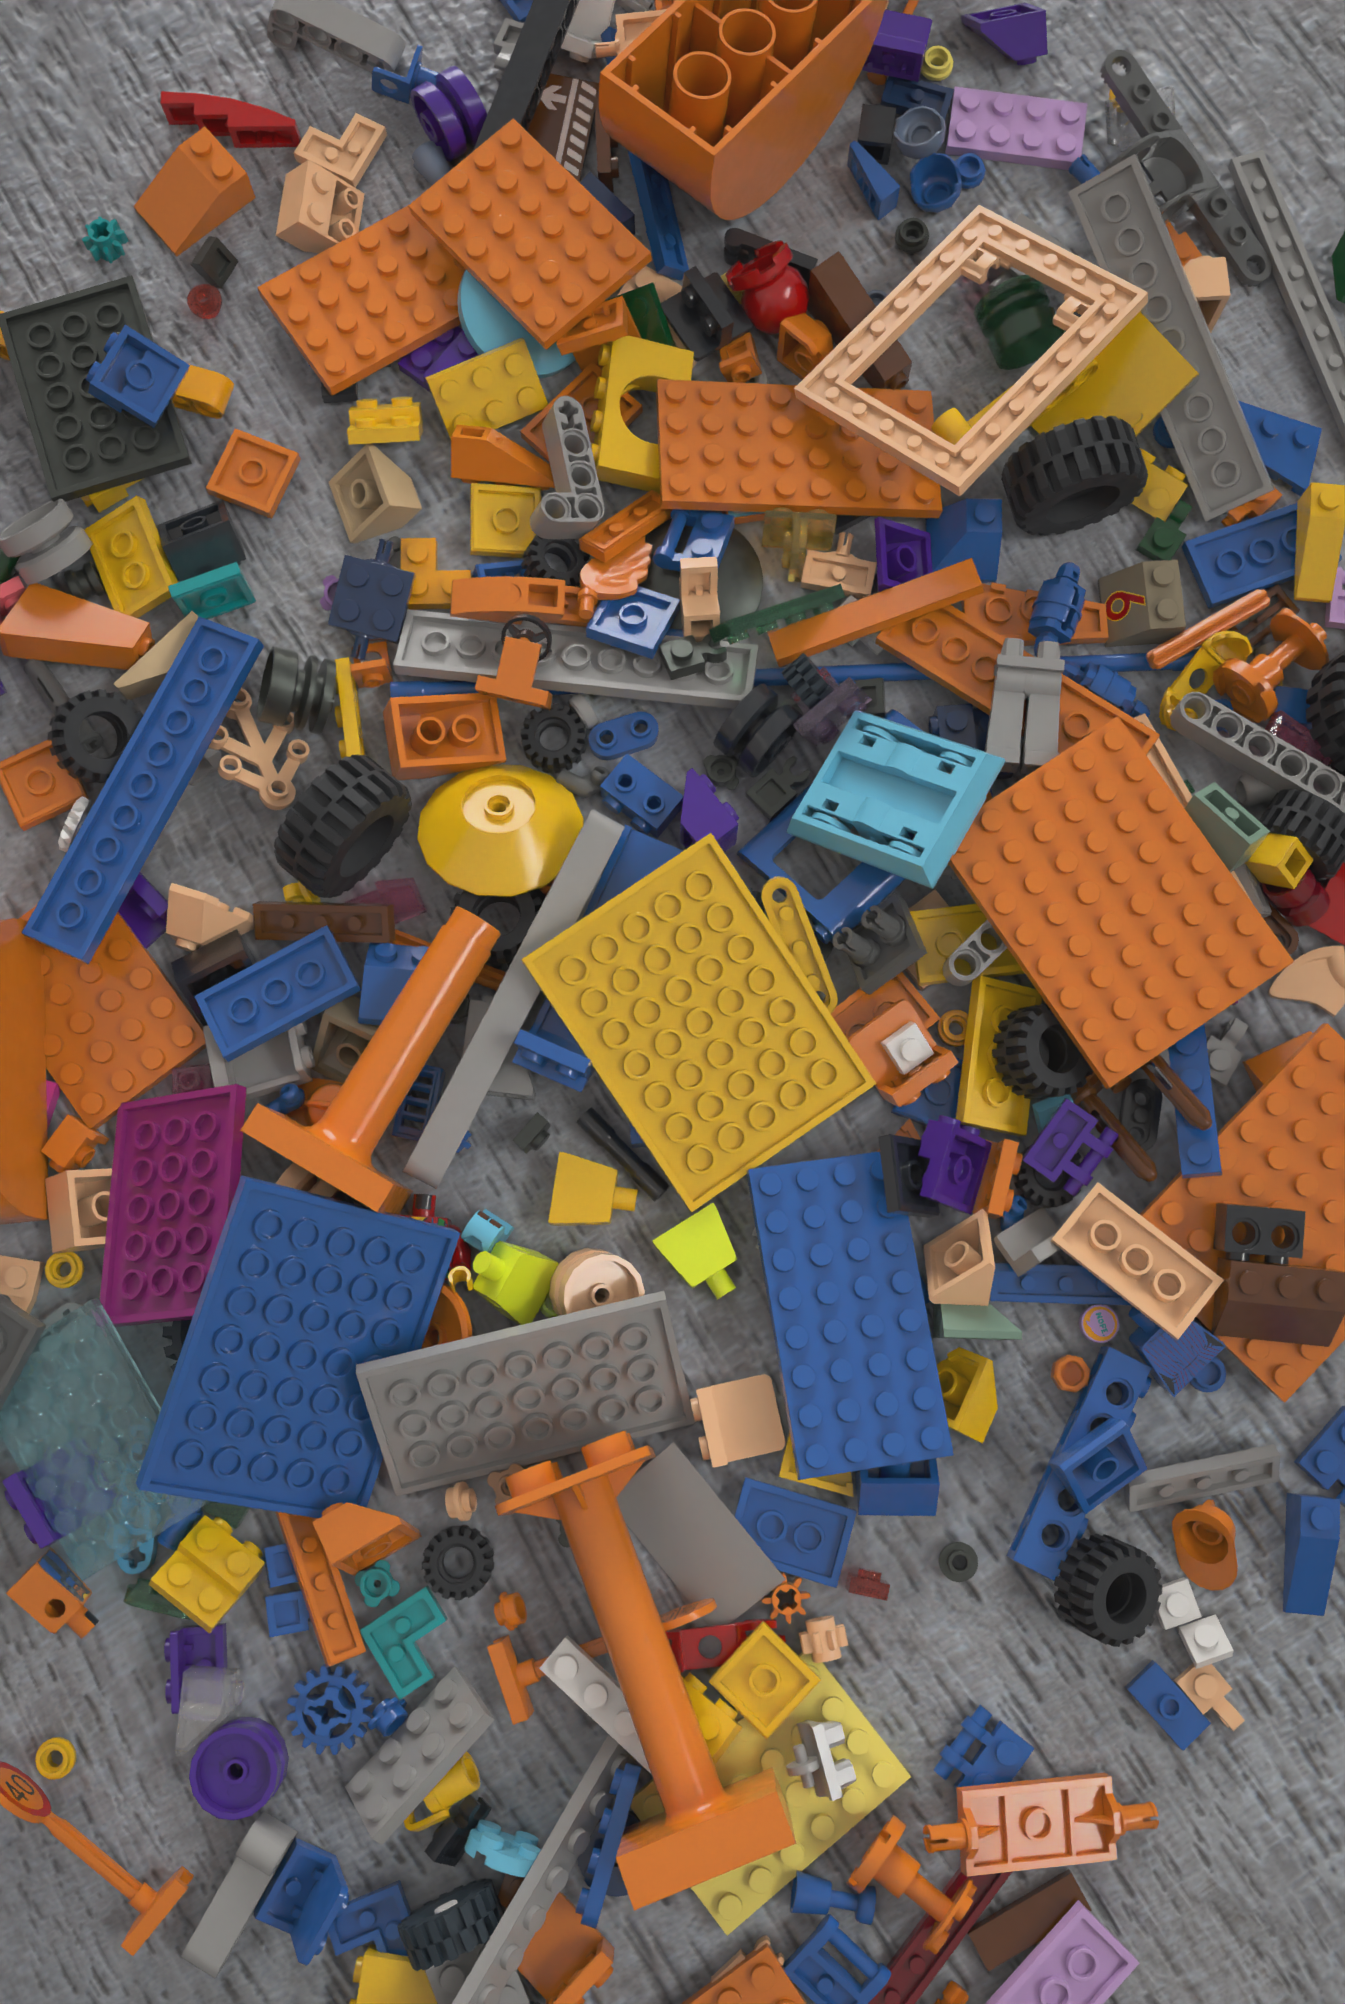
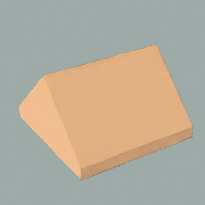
[923,1209,995,1306]

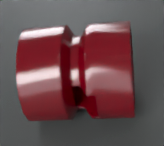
[1262,868,1330,927]

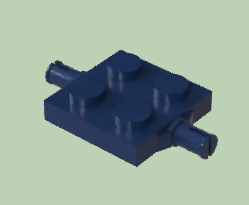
[328,539,416,661]

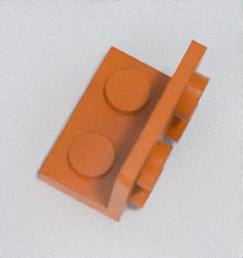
[556,296,642,371]

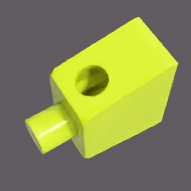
[652,1203,737,1300]
[473,1241,559,1325]

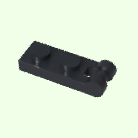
[724,228,818,289]

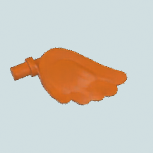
[577,536,653,619]

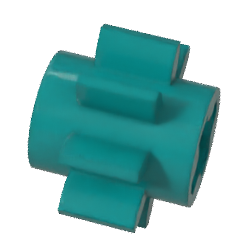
[82,216,129,264]

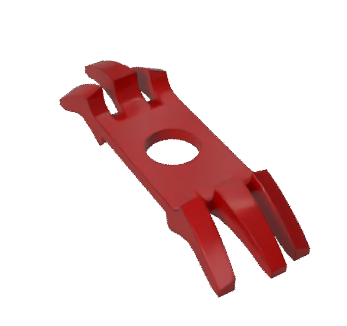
[665,1619,786,1673]

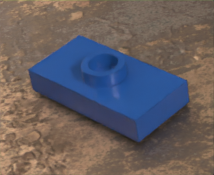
[1125,1660,1211,1751]

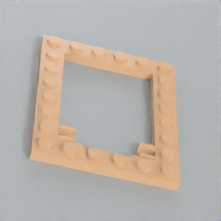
[794,205,1148,496]

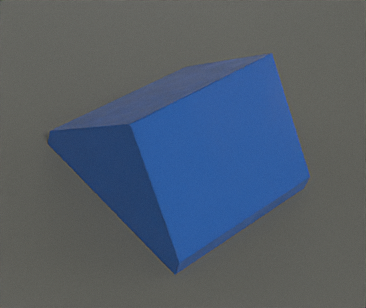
[1048,1418,1147,1514]

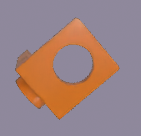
[350,641,393,688]

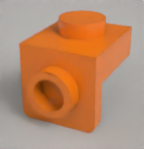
[719,332,762,383]

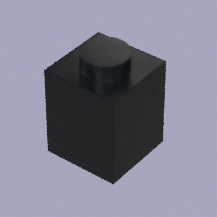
[857,104,896,165]

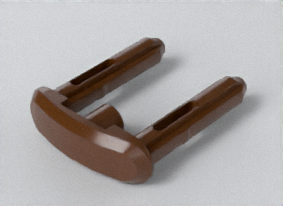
[1070,1055,1212,1182]

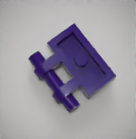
[1022,1098,1119,1197]

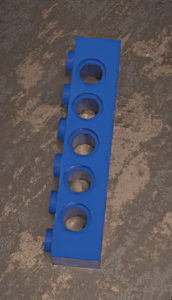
[1006,1346,1152,1581]

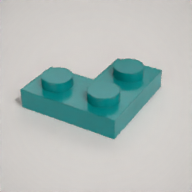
[359,1585,448,1700]

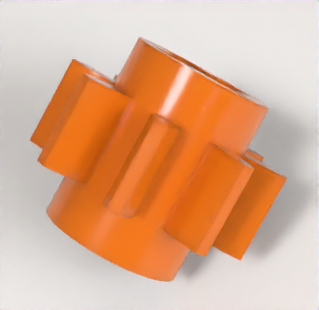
[761,1572,810,1624]

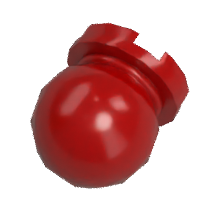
[725,240,810,335]

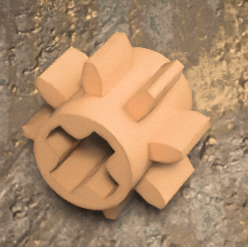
[799,1615,848,1663]

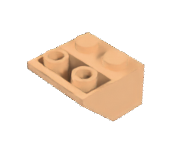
[276,160,365,253]

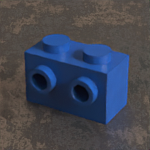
[600,753,684,839]

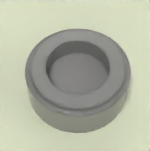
[568,693,599,730]

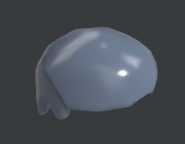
[893,105,946,160]

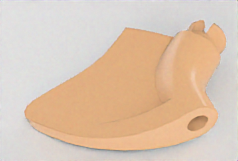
[1268,946,1345,1017]

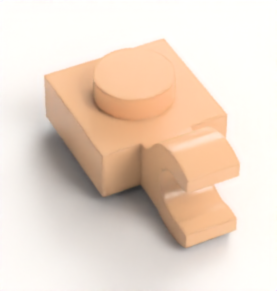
[1173,1663,1245,1731]

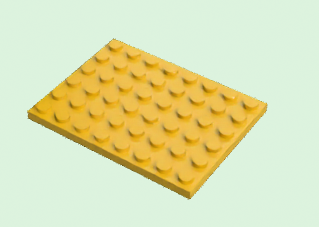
[521,833,876,1212]

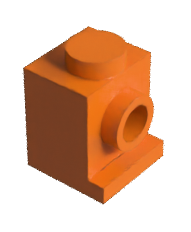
[41,1114,109,1173]

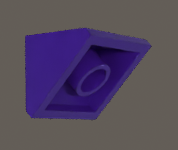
[874,517,933,592]

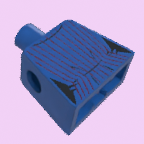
[1128,1306,1226,1397]

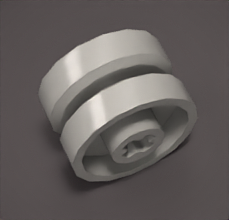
[0,498,92,585]

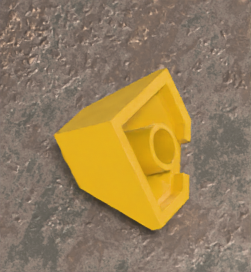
[937,1347,998,1444]

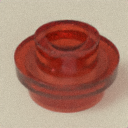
[187,284,222,319]

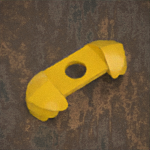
[1159,630,1253,731]

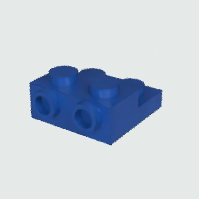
[86,325,190,428]

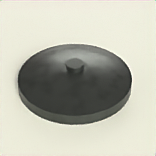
[638,518,763,642]

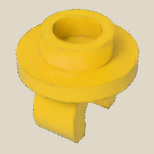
[283,881,321,902]

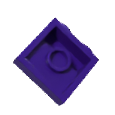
[398,326,479,394]
[918,1115,992,1215]

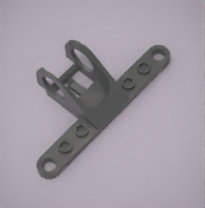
[1100,50,1272,287]

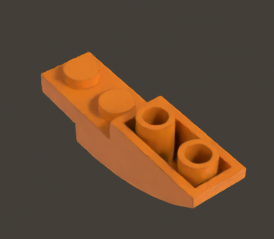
[450,576,597,627]

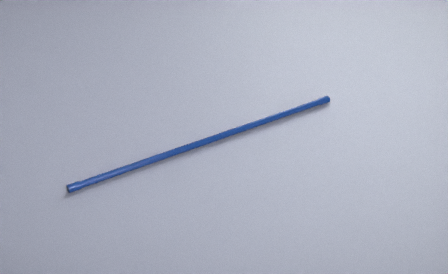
[390,649,1203,698]

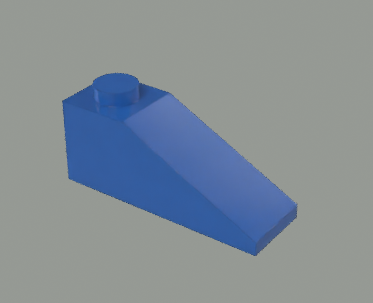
[1283,1493,1341,1616]

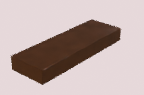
[968,1869,1092,1972]

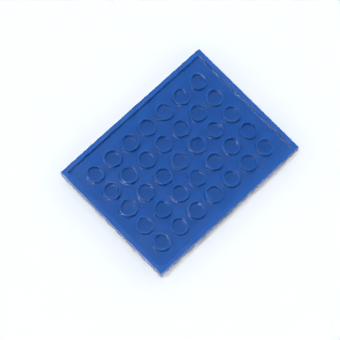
[136,1175,460,1518]

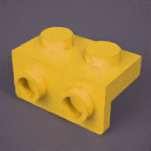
[1131,448,1189,522]

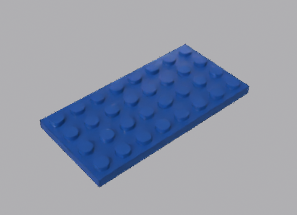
[747,1151,954,1480]

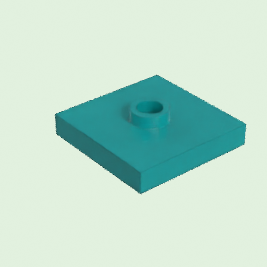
[168,562,256,620]

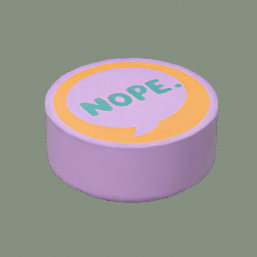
[1079,1305,1119,1343]

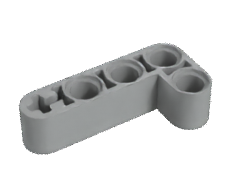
[267,0,405,73]
[530,396,604,539]
[181,1811,298,1978]

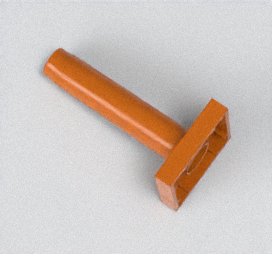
[240,906,501,1215]

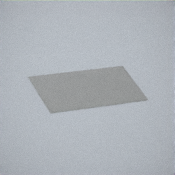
[616,1442,786,1626]

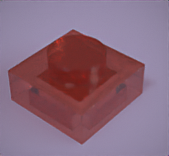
[845,1568,890,1601]

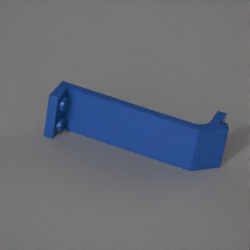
[512,824,683,1092]

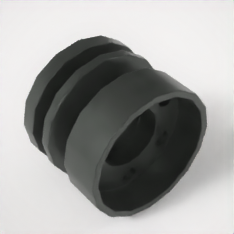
[257,646,336,735]

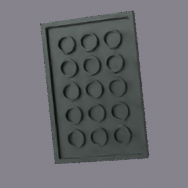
[0,275,192,502]

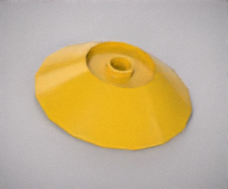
[417,764,584,897]

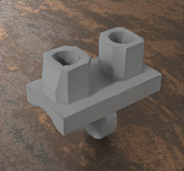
[786,1720,857,1801]

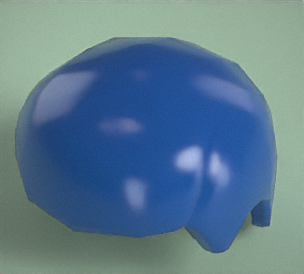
[910,153,962,213]

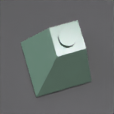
[933,1303,1022,1340]

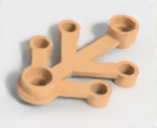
[209,688,310,810]

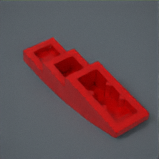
[160,91,301,148]

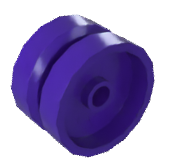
[410,65,487,162]
[189,1717,289,1820]

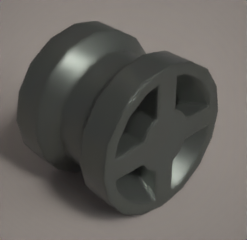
[64,561,107,601]

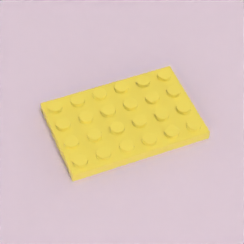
[631,1652,911,1936]

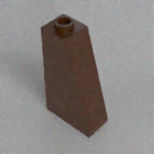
[807,251,912,390]

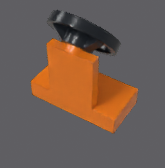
[475,614,553,710]

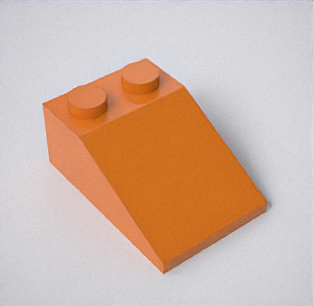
[134,127,256,257]
[383,693,506,780]

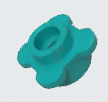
[355,1560,400,1607]

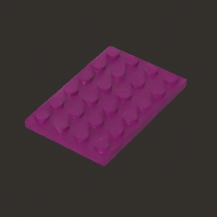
[97,1084,247,1328]

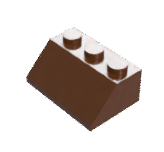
[1212,1257,1345,1347]

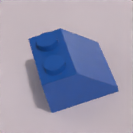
[358,943,429,1025]
[855,1458,940,1516]

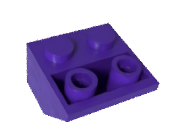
[680,768,739,853]

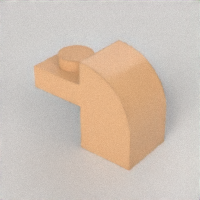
[679,557,720,642]

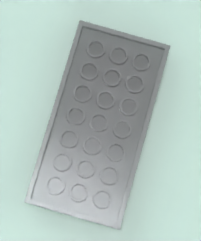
[356,1291,695,1497]

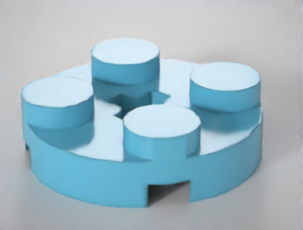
[465,1820,541,1877]

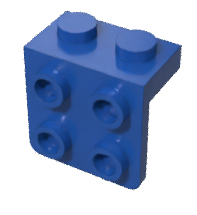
[253,1837,349,1966]

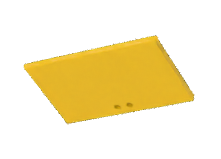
[1031,311,1199,436]

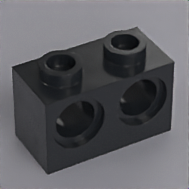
[1213,1203,1306,1264]

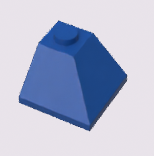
[926,498,1002,583]

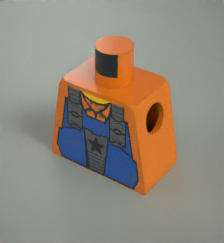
[6,1547,99,1639]

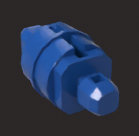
[1028,562,1086,657]
[1062,661,1150,718]

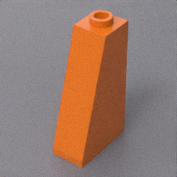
[0,583,155,670]

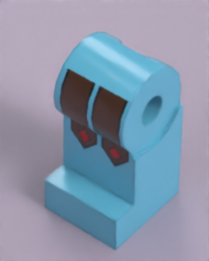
[461,1209,514,1253]

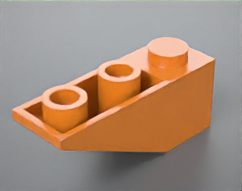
[451,424,555,491]

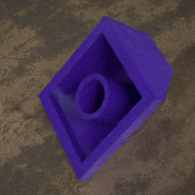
[961,2,1048,65]

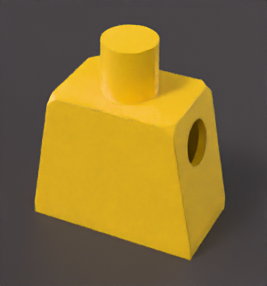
[548,1152,638,1226]

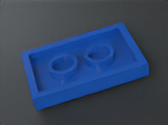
[734,1477,857,1588]

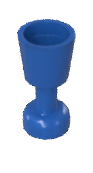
[790,1870,876,1925]

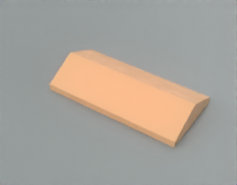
[1051,1182,1224,1340]

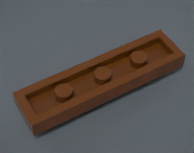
[252,901,396,943]

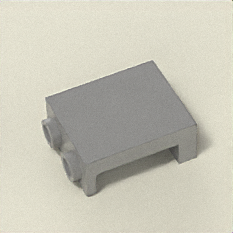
[203,1020,315,1100]

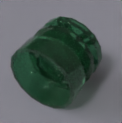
[973,275,1065,370]

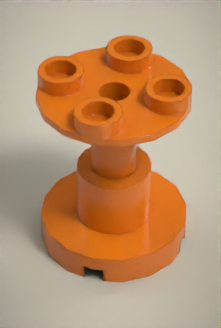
[1213,608,1329,723]
[847,1814,977,1955]

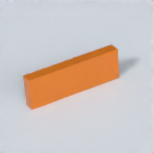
[579,490,672,563]

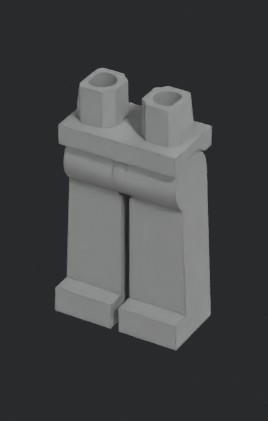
[984,638,1065,774]

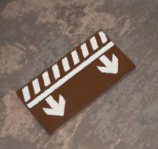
[528,73,599,183]

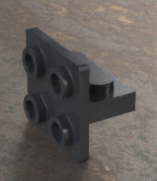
[661,266,753,362]

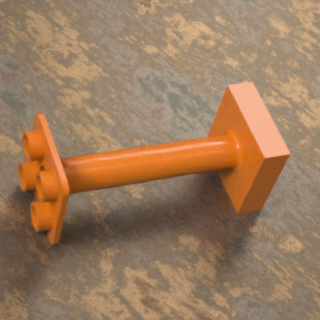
[495,1430,796,1911]

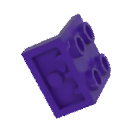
[862,10,932,82]
[118,872,168,949]

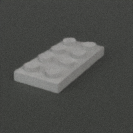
[345,1666,495,1845]

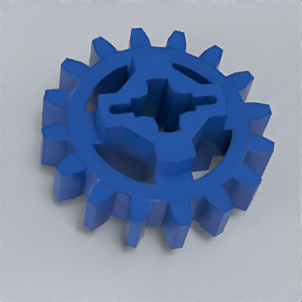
[286,1663,374,1755]

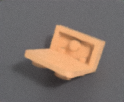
[690,1374,785,1468]

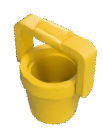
[404,1751,480,1832]

